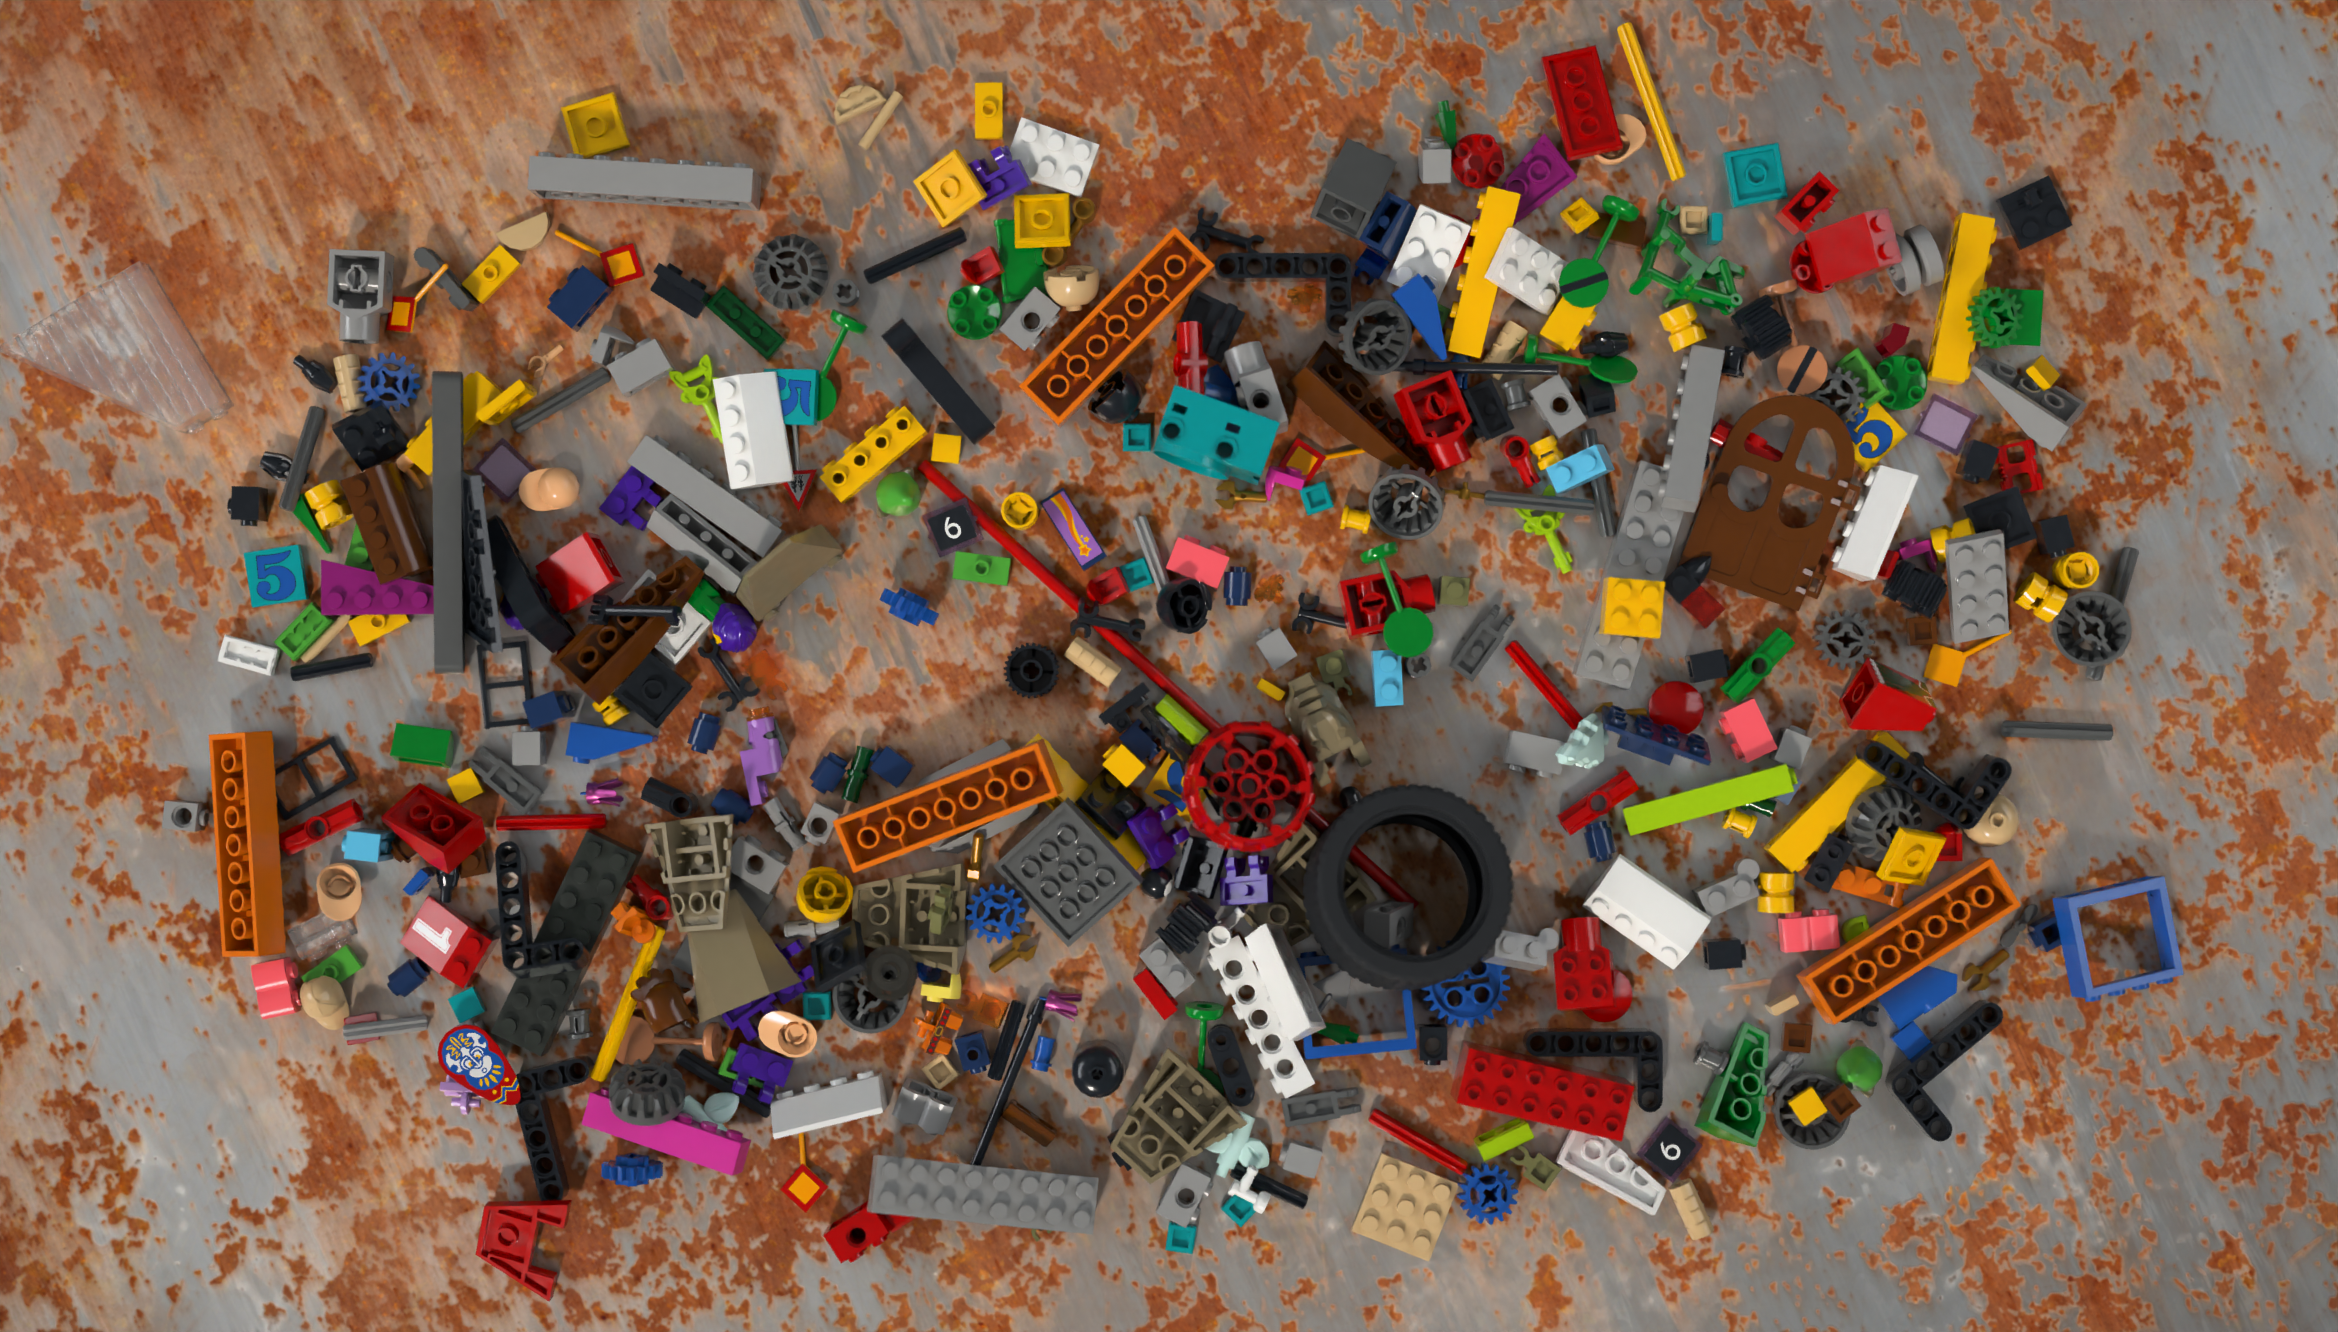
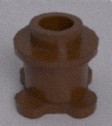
[390,838,417,863]

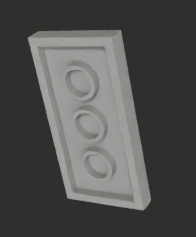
[1945,529,2009,644]

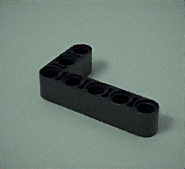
[1215,253,1351,337]
[881,318,996,445]
[487,514,576,653]
[1856,739,2012,829]
[495,841,590,979]
[1885,1000,2003,1142]
[1523,1028,1663,1113]
[516,1055,595,1201]

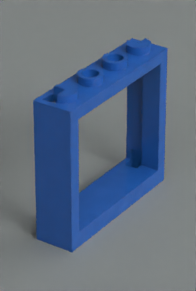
[2052,876,2184,1002]
[1296,944,1417,1060]

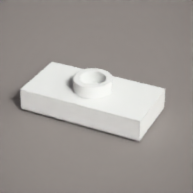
[218,635,281,676]

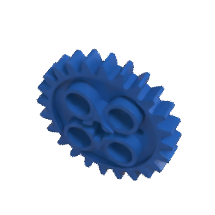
[1420,940,1510,1028]

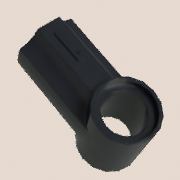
[640,777,699,818]

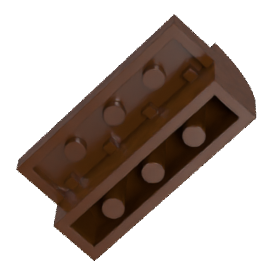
[341,463,433,585]

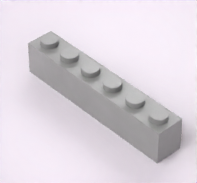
[1658,344,1725,513]
[627,435,786,558]

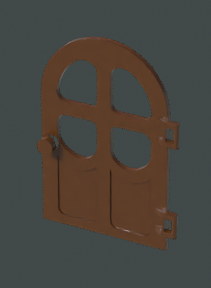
[1677,395,1862,611]

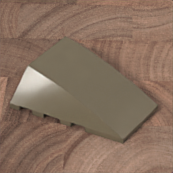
[644,814,733,932]
[1243,821,1377,946]
[852,863,969,975]
[687,889,802,1023]
[1110,1047,1248,1184]

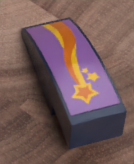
[1040,488,1107,572]

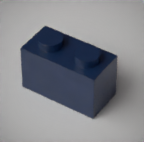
[1359,191,1417,261]
[547,265,613,332]
[522,691,576,729]

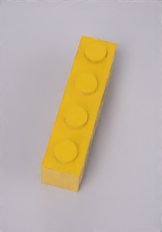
[404,371,504,477]

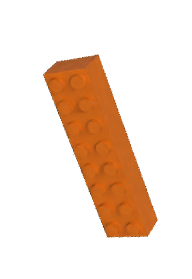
[1019,227,1215,428]
[209,731,286,957]
[833,739,1064,873]
[1796,857,2021,1025]

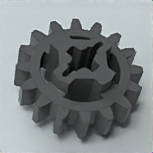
[1805,367,1867,425]
[1812,610,1875,670]

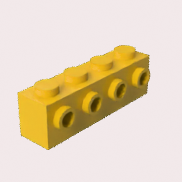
[820,405,928,504]

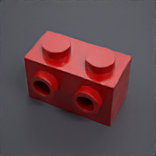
[1774,171,1840,236]

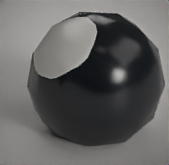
[1139,865,1173,899]

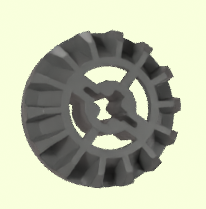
[753,234,830,311]
[1338,298,1412,375]
[1368,464,1446,540]
[2052,591,2132,668]
[1845,784,1922,862]
[833,957,910,1033]
[609,1058,686,1126]
[1771,1072,1850,1150]

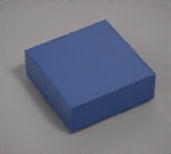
[403,867,435,896]
[1890,1021,1931,1060]

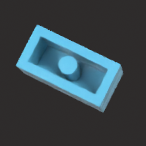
[1546,444,1615,493]
[1371,650,1404,706]
[342,828,396,862]

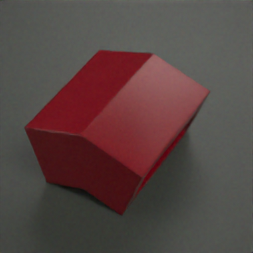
[1873,323,1910,358]

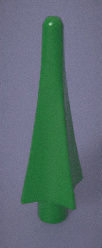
[1435,100,1457,177]
[292,493,332,554]
[1317,1022,1359,1044]

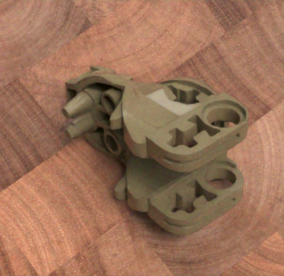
[1285,672,1372,787]

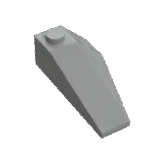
[1971,355,2087,451]

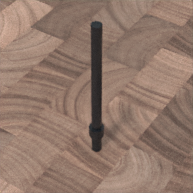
[1392,358,1559,375]

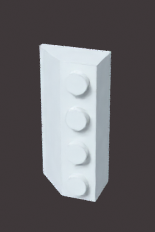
[713,371,794,490]
[1831,465,1918,582]
[1582,854,1712,970]
[1245,923,1326,1041]
[770,1070,889,1139]

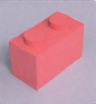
[1166,535,1230,589]
[1718,698,1778,763]

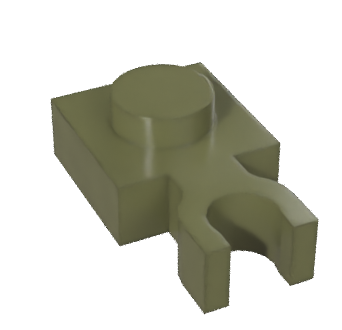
[1315,649,1353,697]
[928,883,953,935]
[1510,1145,1562,1192]

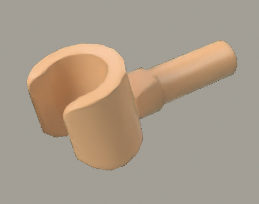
[528,345,564,378]
[396,453,424,491]

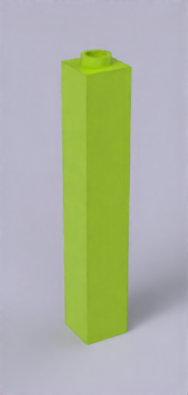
[1623,763,1798,836]

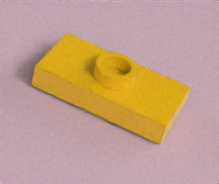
[975,82,1003,140]
[462,245,521,304]
[348,615,412,646]

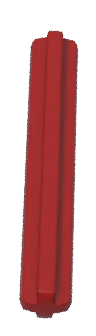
[1505,640,1583,730]
[496,813,607,831]
[1368,1108,1468,1175]

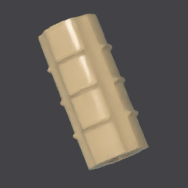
[1482,320,1528,380]
[333,354,369,414]
[1063,636,1122,688]
[1668,1178,1714,1240]

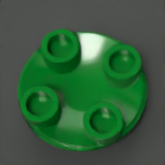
[947,284,1002,340]
[1874,355,1927,410]

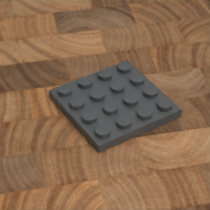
[993,797,1144,947]

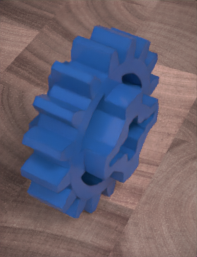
[357,352,420,412]
[879,587,939,626]
[966,883,1026,944]
[601,1153,663,1187]
[1456,1162,1518,1225]

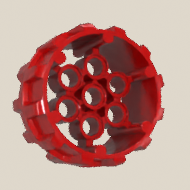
[1181,720,1316,853]

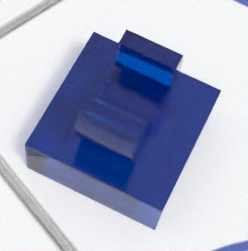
[1354,248,1390,285]

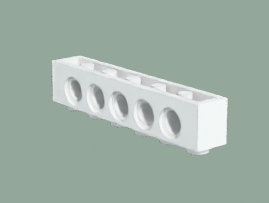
[1206,933,1315,1098]

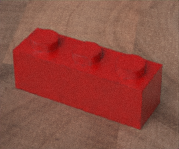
[1133,967,1178,1020]

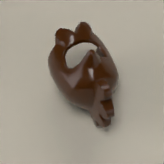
[630,968,699,1034]

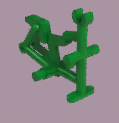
[1629,198,1745,315]

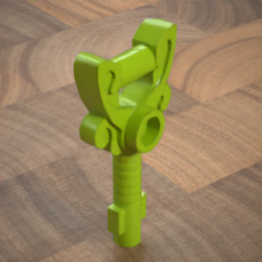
[669,354,723,444]
[1514,484,1573,574]

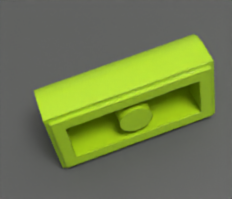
[1153,694,1209,748]
[1473,1118,1534,1162]

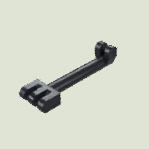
[587,595,682,626]

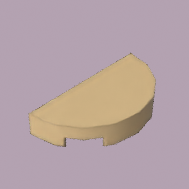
[834,85,887,126]
[496,212,550,251]

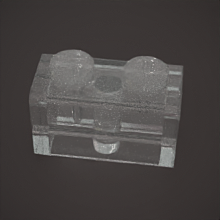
[287,913,358,961]

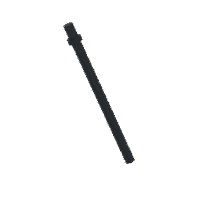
[969,998,1046,1166]

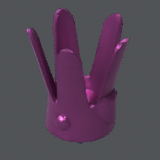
[580,778,624,807]
[1039,989,1082,1022]

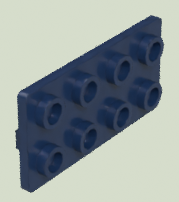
[1601,705,1712,766]

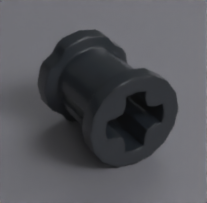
[1721,346,1749,378]

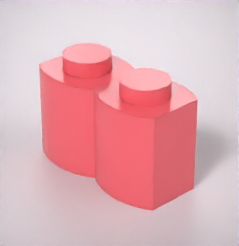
[1778,909,1840,953]
[251,956,302,1019]

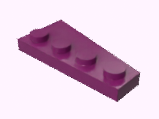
[1475,133,1577,226]
[321,560,434,616]

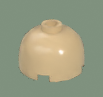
[1043,265,1100,311]
[1960,792,2019,847]

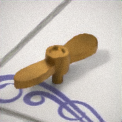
[1444,482,1485,500]

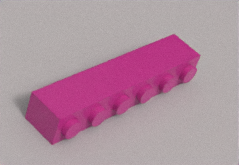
[581,1087,751,1176]

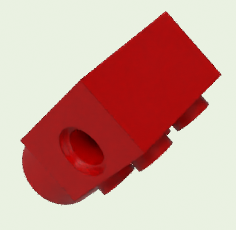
[1393,370,1473,473]
[1337,570,1436,640]
[1553,917,1617,1012]
[823,1200,917,1263]

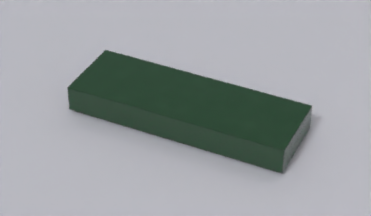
[705,285,787,361]

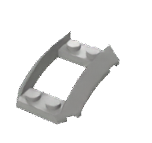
[917,739,1040,854]

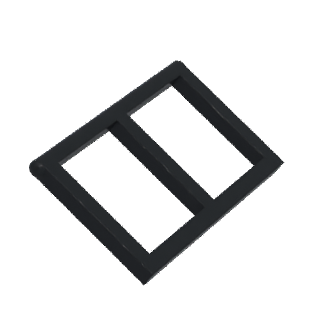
[476,641,532,729]
[275,736,358,820]

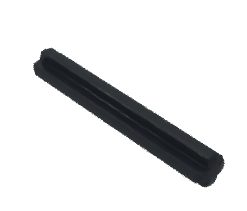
[863,227,967,284]
[676,1049,771,1118]

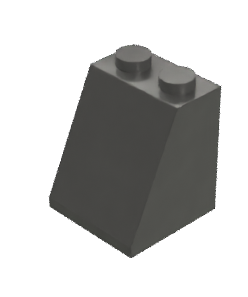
[1310,138,1397,241]

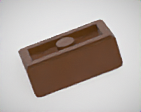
[1586,212,1646,250]
[1002,1100,1057,1147]

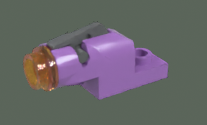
[740,706,789,806]

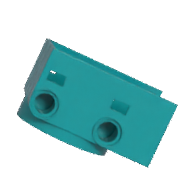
[1152,385,1280,485]

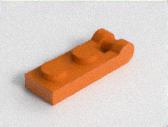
[1832,863,1909,908]

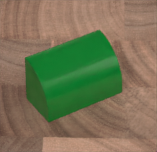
[390,723,454,769]

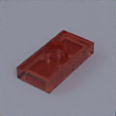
[1665,585,1725,629]

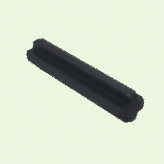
[290,653,373,681]
[987,1000,1026,1081]
[1230,1163,1308,1210]

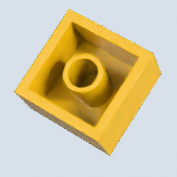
[1599,577,1665,639]

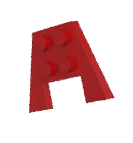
[475,1200,572,1302]

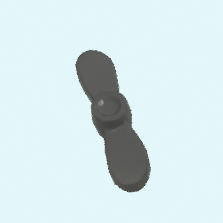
[2000,904,2038,947]

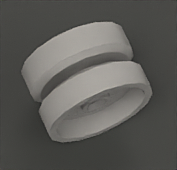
[1886,224,1944,296]

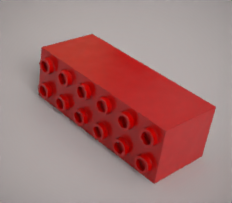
[1450,1040,1634,1142]

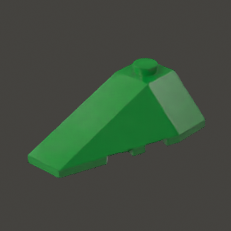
[1694,1022,1769,1147]

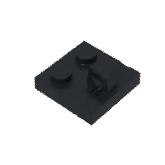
[1996,175,2072,250]
[332,400,410,472]
[1963,485,2038,550]
[613,652,693,729]
[1099,682,1150,733]
[1075,767,1146,840]
[810,919,867,993]

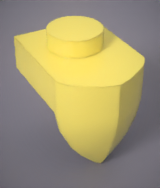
[921,973,962,1002]

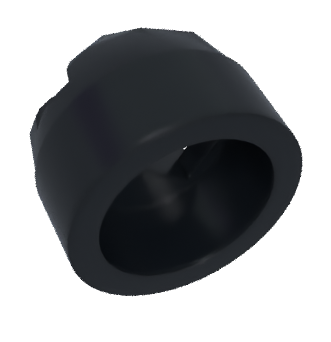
[1339,786,1362,808]

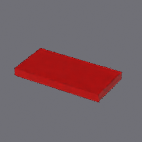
[1541,45,1623,161]

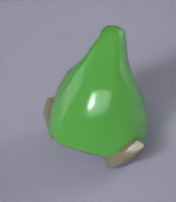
[876,467,921,518]
[1836,1039,1883,1098]

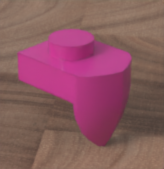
[1265,466,1307,501]
[1893,537,1937,572]

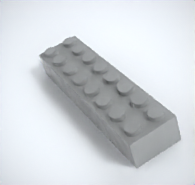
[528,152,761,211]
[1572,460,1684,690]
[867,1155,1099,1235]

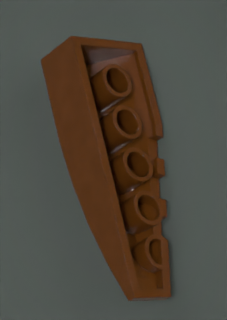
[1286,340,1435,477]
[552,556,704,705]

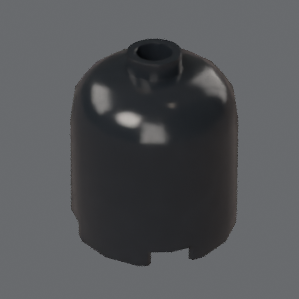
[1071,1040,1126,1098]

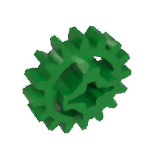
[1966,287,2023,348]

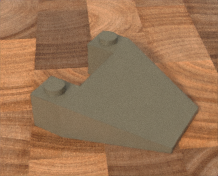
[736,524,845,622]

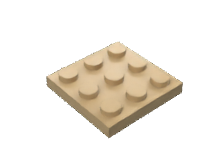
[1351,1152,1459,1261]

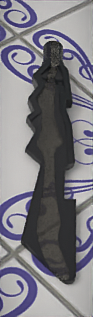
[1140,704,1240,817]

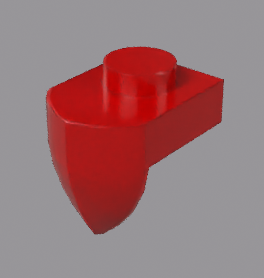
[960,246,1005,285]
[1086,567,1131,605]
[1932,822,1963,861]

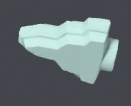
[1555,713,1609,769]

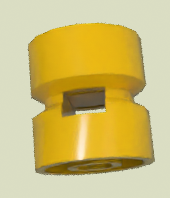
[1659,302,1707,352]
[305,479,354,530]
[1001,492,1039,530]
[1930,518,1976,563]
[2052,552,2099,589]
[2013,572,2068,623]
[1757,872,1795,913]

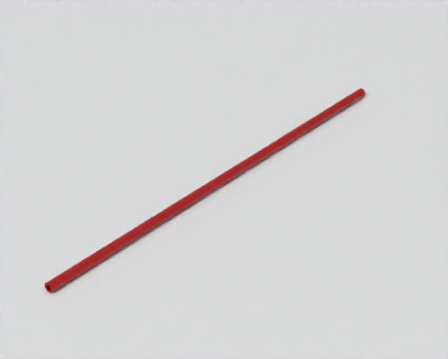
[917,459,1419,910]

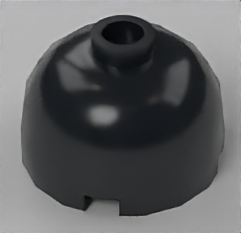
[1088,369,1142,424]
[1156,578,1212,634]

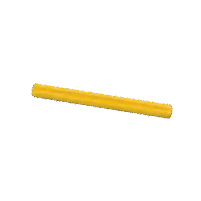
[1617,22,1686,181]
[590,925,665,1082]

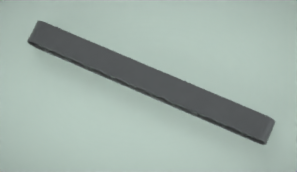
[432,371,465,674]

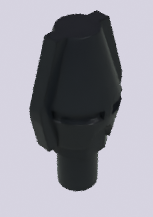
[1579,331,1629,358]
[293,355,337,394]
[259,451,310,484]
[436,866,459,903]

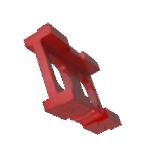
[1995,439,2044,494]

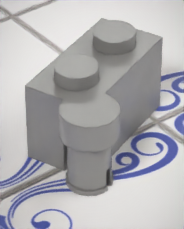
[1692,858,1760,917]
[1482,928,1559,971]

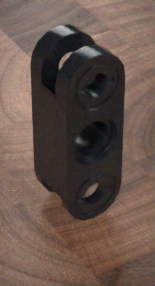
[1207,1023,1255,1107]

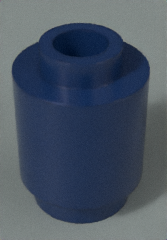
[1223,566,1252,606]
[687,712,721,754]
[809,751,848,794]
[711,788,754,826]
[1583,820,1617,862]
[387,957,431,997]

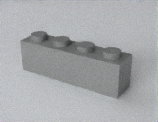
[646,494,758,595]

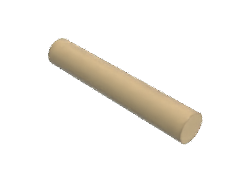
[858,90,903,150]
[300,615,353,664]

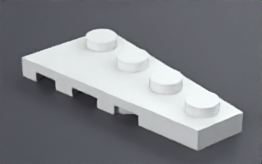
[1555,1130,1667,1215]

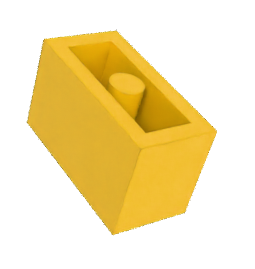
[1537,296,1597,354]
[1102,743,1147,787]

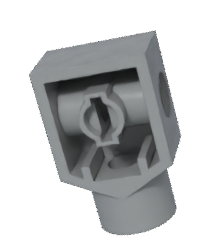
[327,249,394,344]
[1224,341,1288,435]

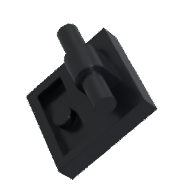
[1172,289,1245,364]

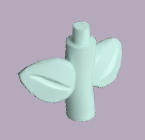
[681,1092,739,1131]
[1206,1110,1269,1178]

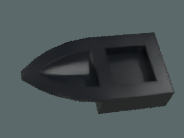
[1663,556,1712,604]

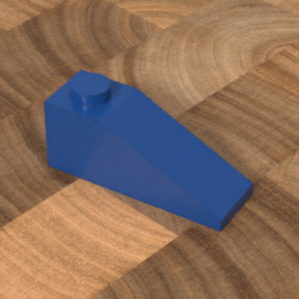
[1390,274,1447,361]
[565,722,658,764]

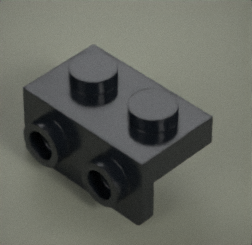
[650,263,712,319]
[1461,378,1515,443]
[1174,835,1228,899]

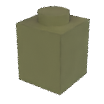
[1437,576,1470,607]

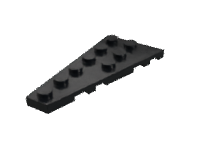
[461,469,503,653]

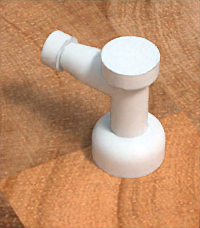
[1208,905,1246,947]
[1228,1165,1271,1214]

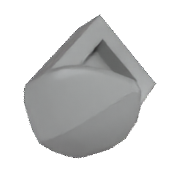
[590,325,635,366]

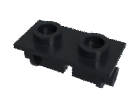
[1803,832,1854,893]

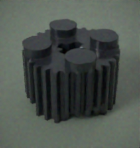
[1730,294,1792,361]
[1881,560,1947,619]
[1003,643,1061,698]
[1155,891,1218,954]

